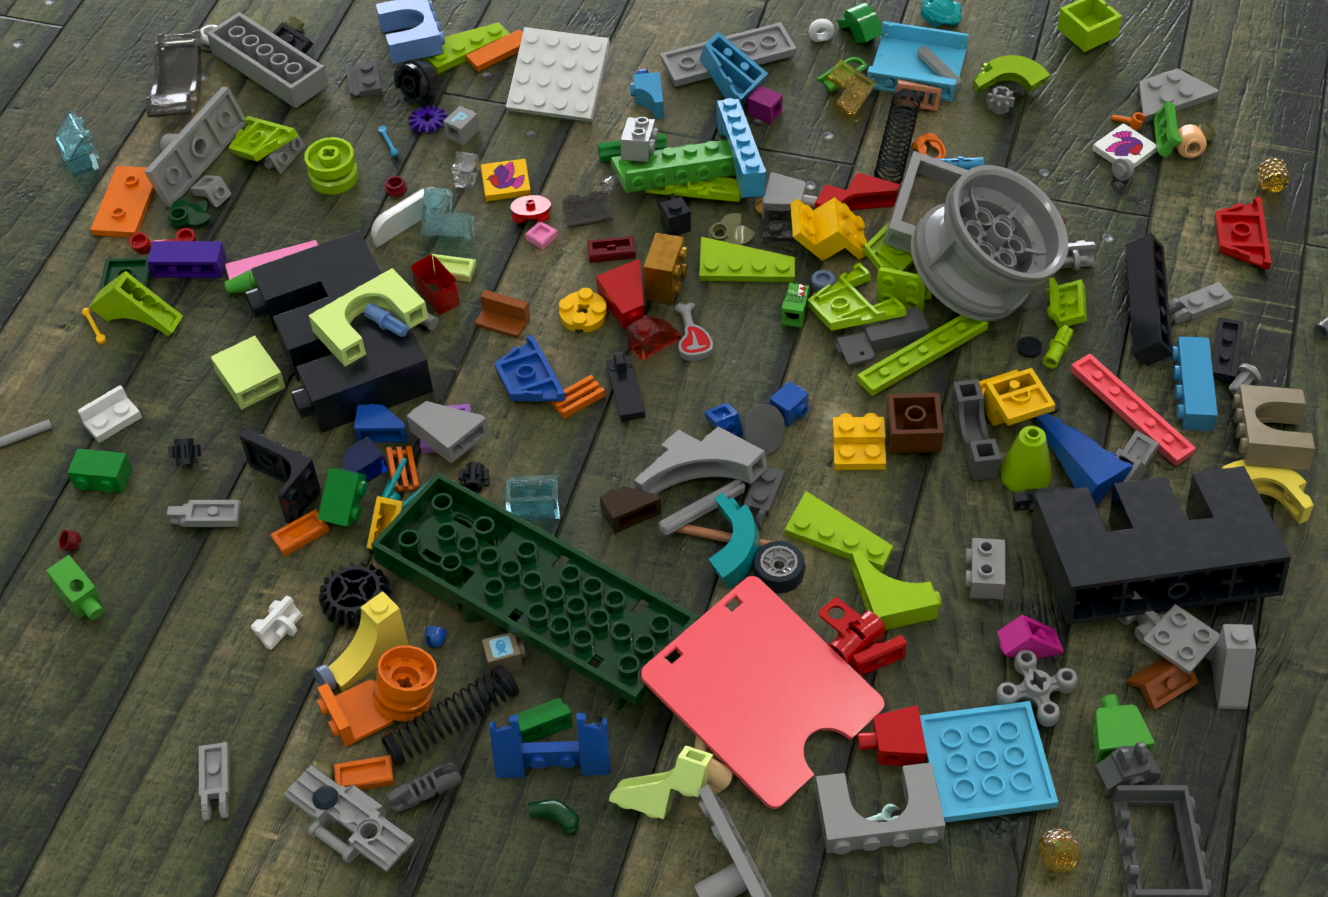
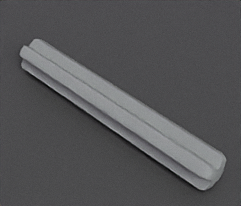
[658,479,745,535]

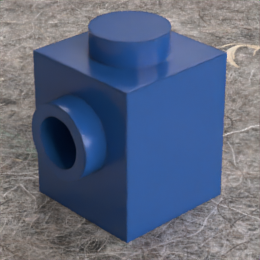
[769,381,809,427]

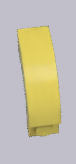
[1222,459,1314,524]

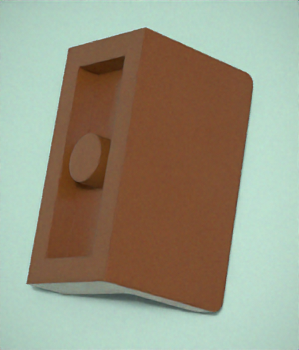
[475,290,530,338]
[1127,657,1198,710]

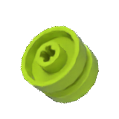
[304,137,359,195]

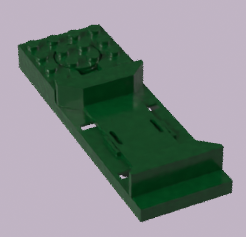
[371,472,699,711]

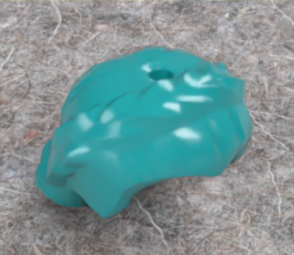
[920,0,962,28]

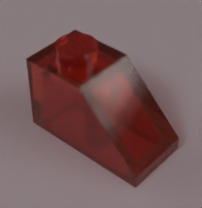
[627,316,682,361]

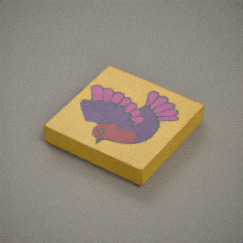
[481,159,531,202]

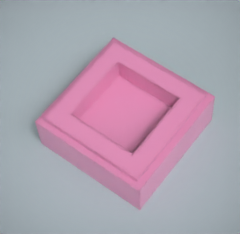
[525,222,558,250]

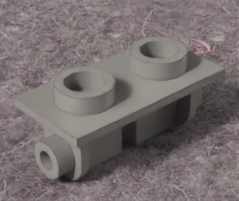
[264,128,305,174]

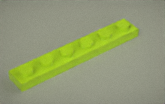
[857,315,988,396]

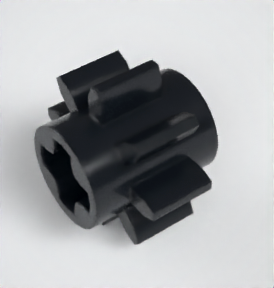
[168,438,201,465]
[458,462,490,493]

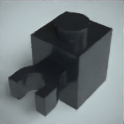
[657,194,691,236]

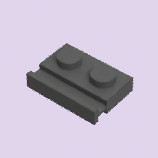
[345,60,382,100]

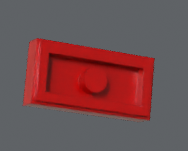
[852,635,907,676]

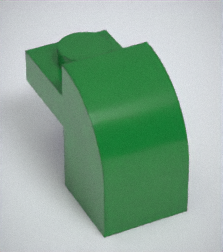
[837,3,884,43]

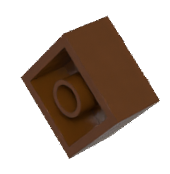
[886,393,944,453]

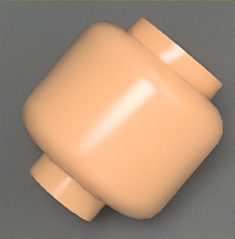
[1175,124,1207,159]

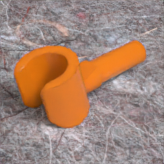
[1112,112,1145,130]

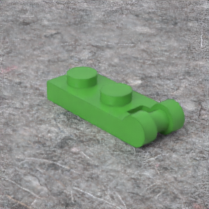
[1153,101,1182,158]

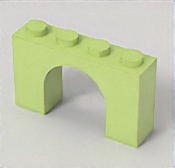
[309,268,428,366]

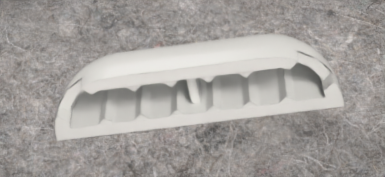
[371,187,449,248]

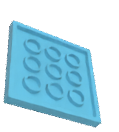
[920,701,1058,823]

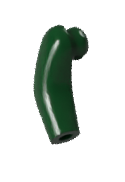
[528,799,579,834]

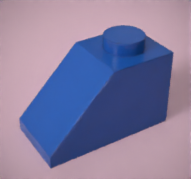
[354,404,408,443]

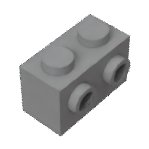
[621,117,658,162]
[965,538,1005,600]

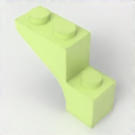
[609,746,713,819]

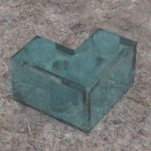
[421,188,474,239]

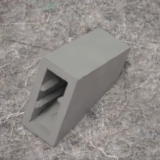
[407,401,488,463]
[1211,624,1256,709]

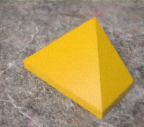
[366,496,403,549]

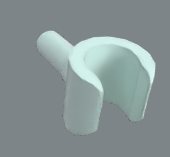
[865,804,900,822]

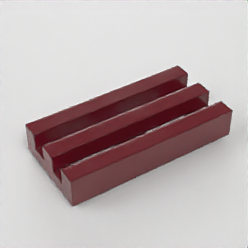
[587,236,636,263]

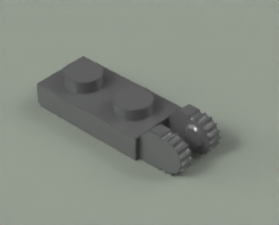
[744,466,785,529]

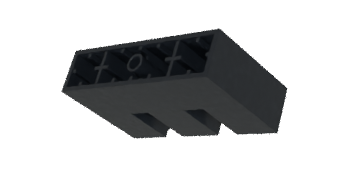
[245,231,433,433]
[1031,466,1291,625]

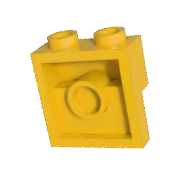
[832,413,886,470]

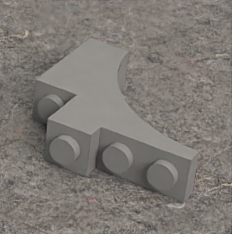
[634,426,768,494]

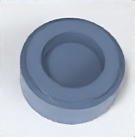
[811,270,835,292]
[313,664,337,690]

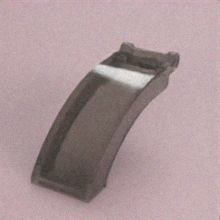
[146,30,202,118]

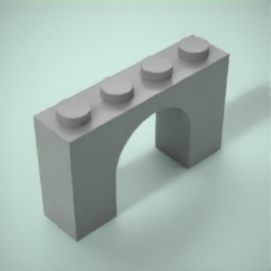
[815,763,945,854]

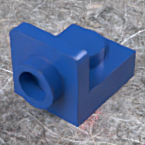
[705,403,743,437]

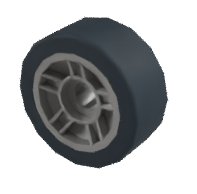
[753,541,805,594]

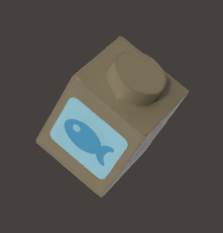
[482,633,526,676]

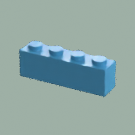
[1171,336,1218,431]

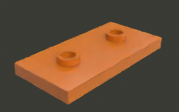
[90,166,155,238]

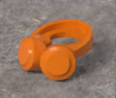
[912,133,946,159]

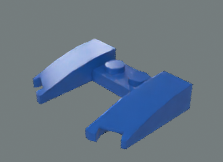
[490,713,611,778]

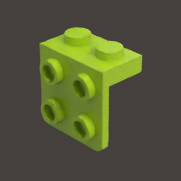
[876,267,933,313]

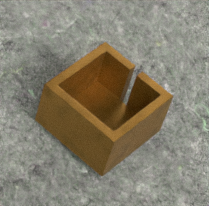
[643,233,688,304]

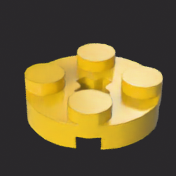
[559,288,607,333]

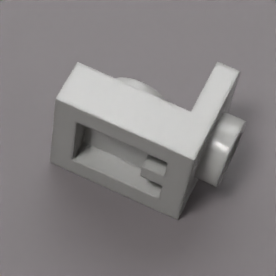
[190,175,231,207]

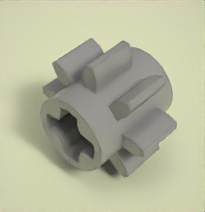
[986,86,1015,114]

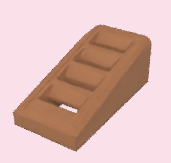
[894,79,942,111]

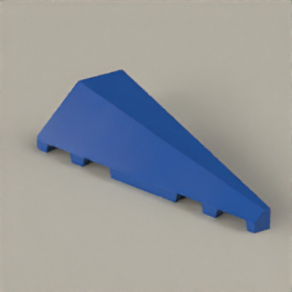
[1034,413,1133,504]

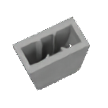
[762,172,818,221]

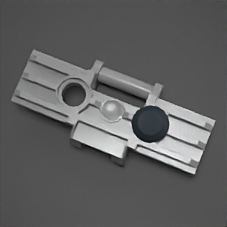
[283,765,414,872]

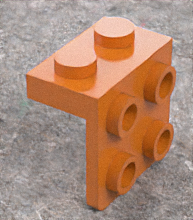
[316,680,395,747]

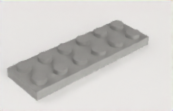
[660,22,797,87]

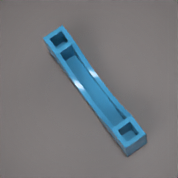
[716,98,766,198]

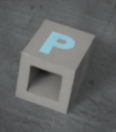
[444,106,480,146]

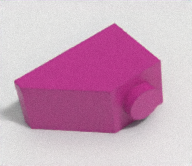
[997,615,1064,659]

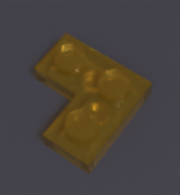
[827,59,876,119]

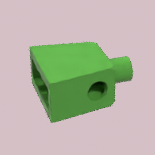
[46,555,104,620]
[1092,694,1155,764]

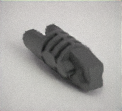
[387,762,462,813]

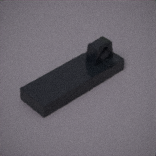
[606,352,645,422]

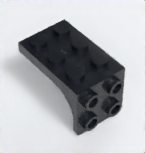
[239,428,321,524]

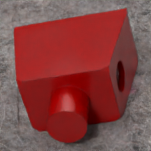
[857,705,927,767]

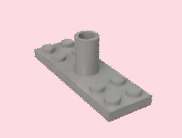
[144,87,246,208]
[695,784,772,897]

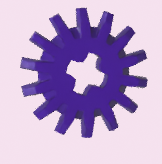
[408,105,447,134]

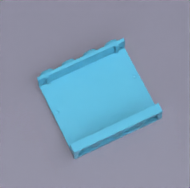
[867,21,969,102]

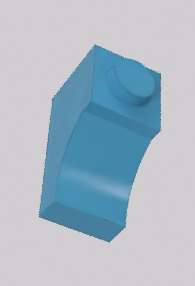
[630,72,664,119]

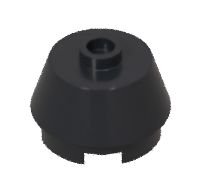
[394,60,438,103]

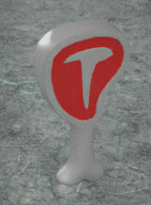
[675,303,714,361]

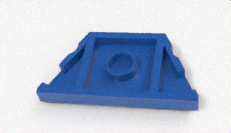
[494,334,566,401]

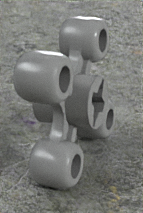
[996,650,1078,727]

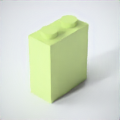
[211,336,285,410]

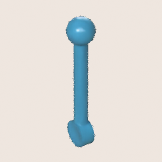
[378,126,399,157]

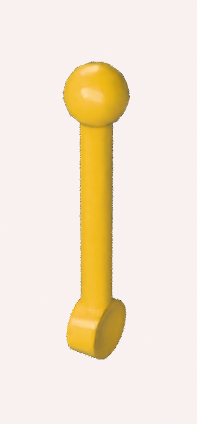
[82,308,106,345]

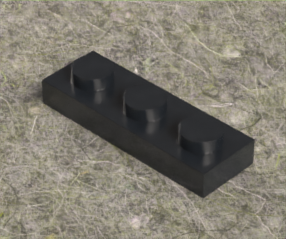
[1211,317,1244,382]

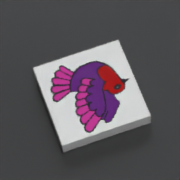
[1092,123,1157,168]

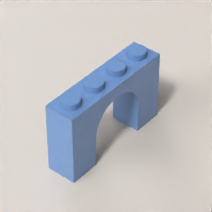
[376,0,445,64]

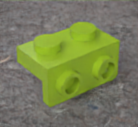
[1046,277,1087,328]

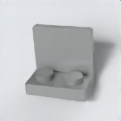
[1143,604,1220,674]

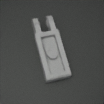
[1169,282,1233,324]
[199,742,230,821]

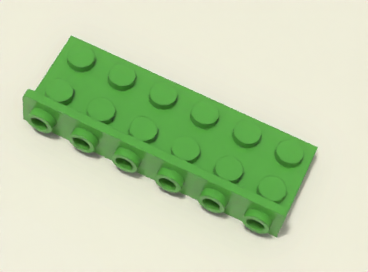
[611,140,736,193]

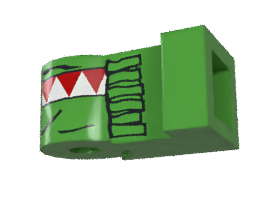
[781,282,810,328]

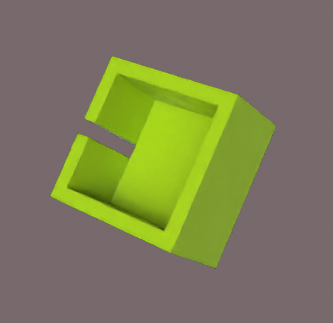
[1057,0,1122,52]

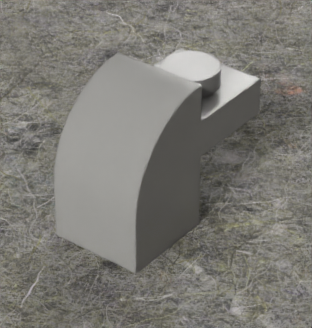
[1115,430,1160,482]

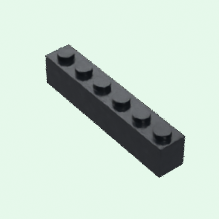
[1125,233,1173,366]

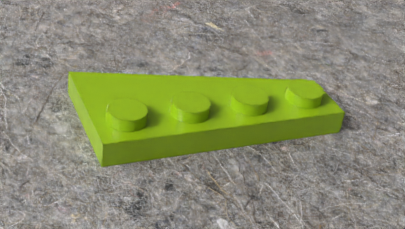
[423,22,510,74]
[645,176,742,202]
[699,237,795,282]
[785,491,893,572]

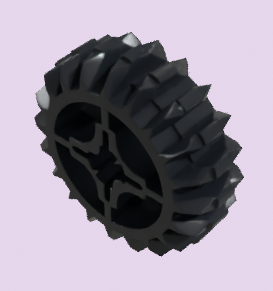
[318,562,392,631]

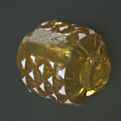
[1257,157,1290,192]
[1038,828,1081,873]

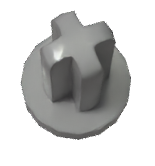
[1228,363,1262,396]

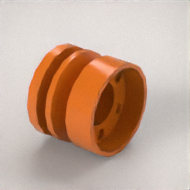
[373,645,437,721]

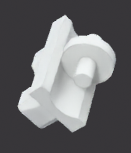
[251,596,303,650]

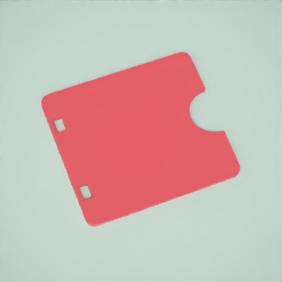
[641,576,884,809]

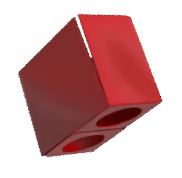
[411,254,460,315]

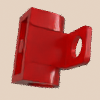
[819,597,885,667]

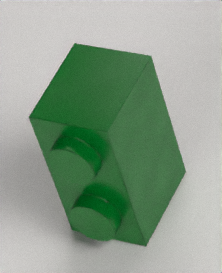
[67,449,132,493]
[318,468,368,527]

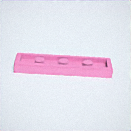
[225,240,318,280]

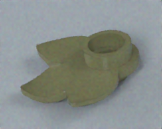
[708,213,755,246]

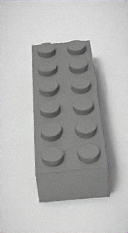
[207,12,328,108]

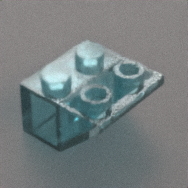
[53,109,100,178]
[505,474,560,520]

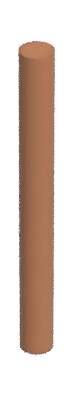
[674,524,773,547]

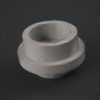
[1112,158,1134,181]

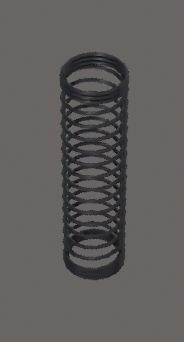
[874,90,920,184]
[381,664,519,767]

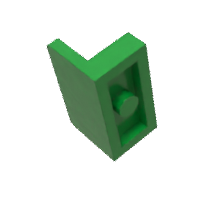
[511,698,573,743]

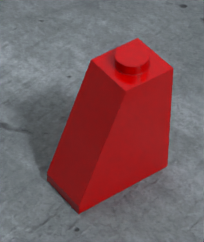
[596,259,645,330]

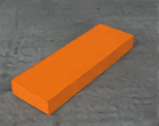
[466,29,523,72]

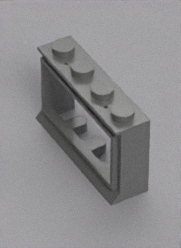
[1111,785,1211,897]

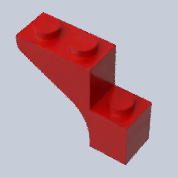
[815,172,900,211]

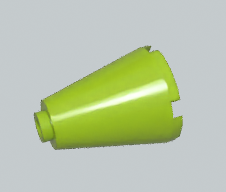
[1000,426,1052,493]

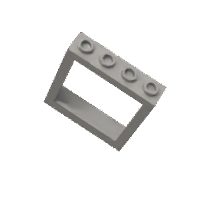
[882,151,968,253]

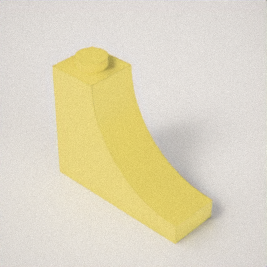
[328,591,409,692]

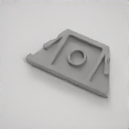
[1138,68,1219,123]

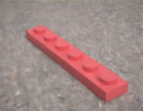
[1070,354,1196,467]

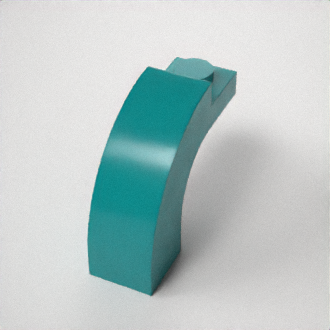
[708,492,760,589]

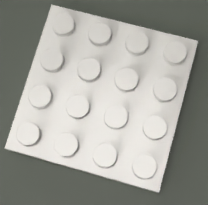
[506,27,610,122]

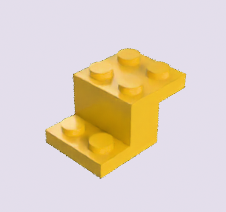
[790,197,867,261]
[979,368,1056,426]

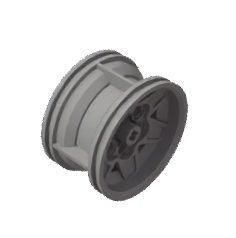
[911,165,1068,321]

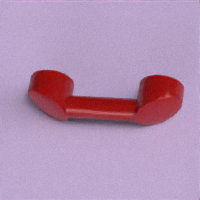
[129,228,196,254]

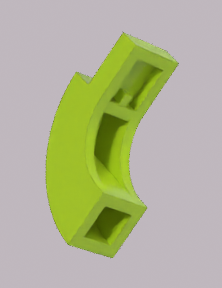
[972,55,1050,95]

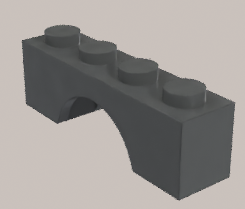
[951,379,1001,481]

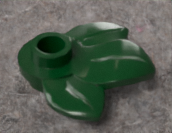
[168,196,211,228]

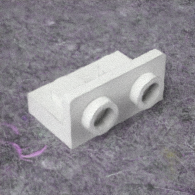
[78,386,142,443]

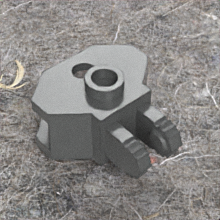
[1094,742,1162,796]

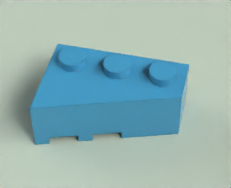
[699,32,768,106]

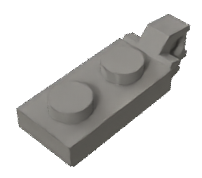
[167,500,242,527]

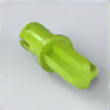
[1043,325,1073,369]

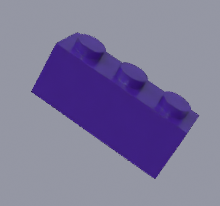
[147,241,227,278]

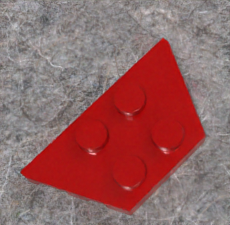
[1214,197,1272,269]

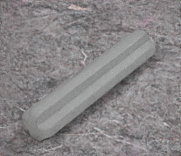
[917,46,963,91]

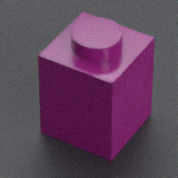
[747,85,783,124]

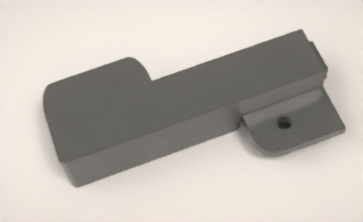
[835,307,929,366]

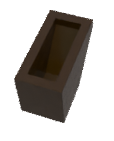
[600,486,661,533]

